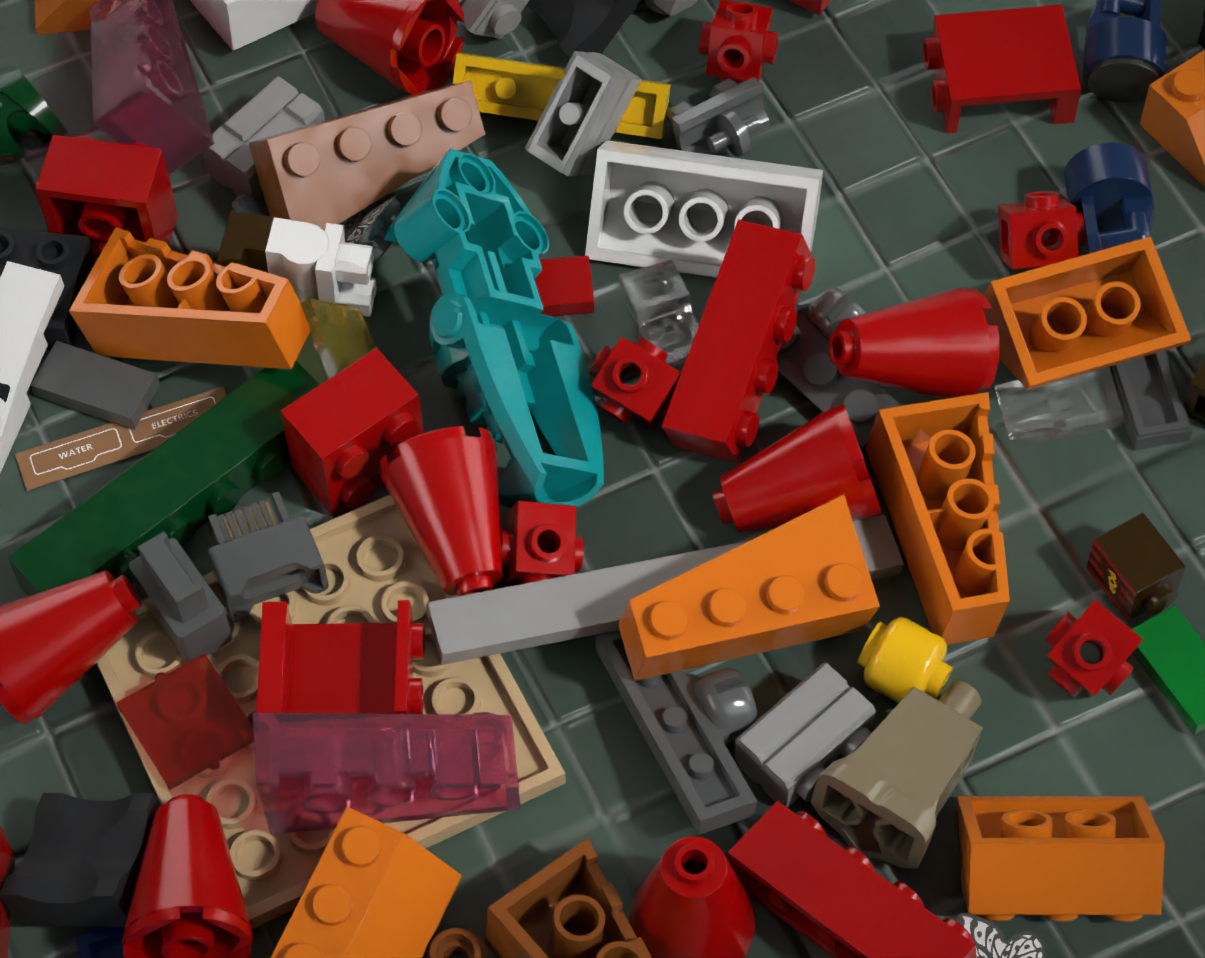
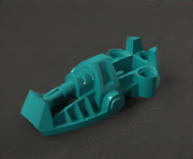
[383,148,604,508]

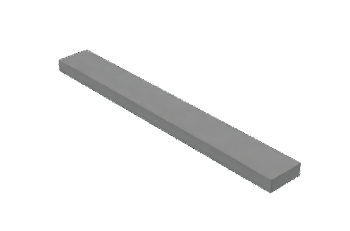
[426,515,904,665]

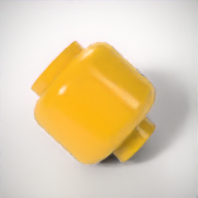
[857,617,953,703]

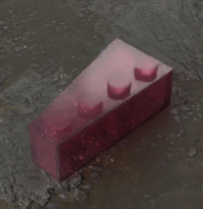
[90,0,215,175]
[253,712,521,835]

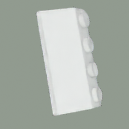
[585,140,823,277]

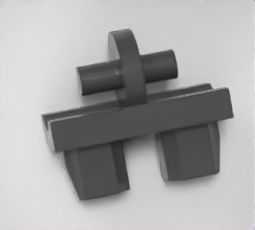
[667,77,770,157]

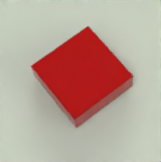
[535,255,595,316]

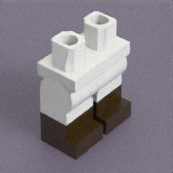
[218,210,377,328]

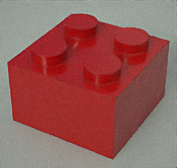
[35,135,178,259]
[280,348,424,518]

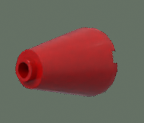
[315,0,465,95]
[829,288,999,399]
[712,404,882,533]
[379,426,502,596]
[0,570,142,725]
[122,794,254,958]
[629,836,755,958]

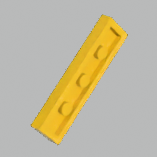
[453,53,671,139]

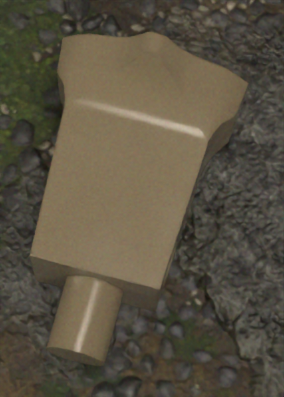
[811,681,983,869]

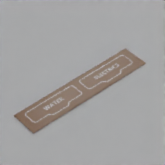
[15,386,227,491]

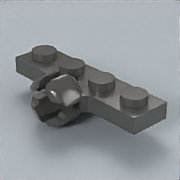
[705,287,902,454]
[596,630,758,835]

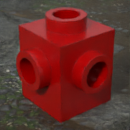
[699,0,779,84]
[997,191,1086,270]
[589,336,681,429]
[500,501,584,585]
[1044,600,1143,698]

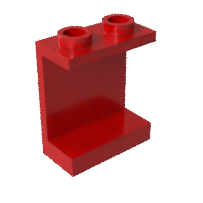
[923,5,1081,134]
[256,600,425,740]

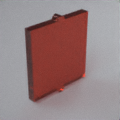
[116,653,259,790]

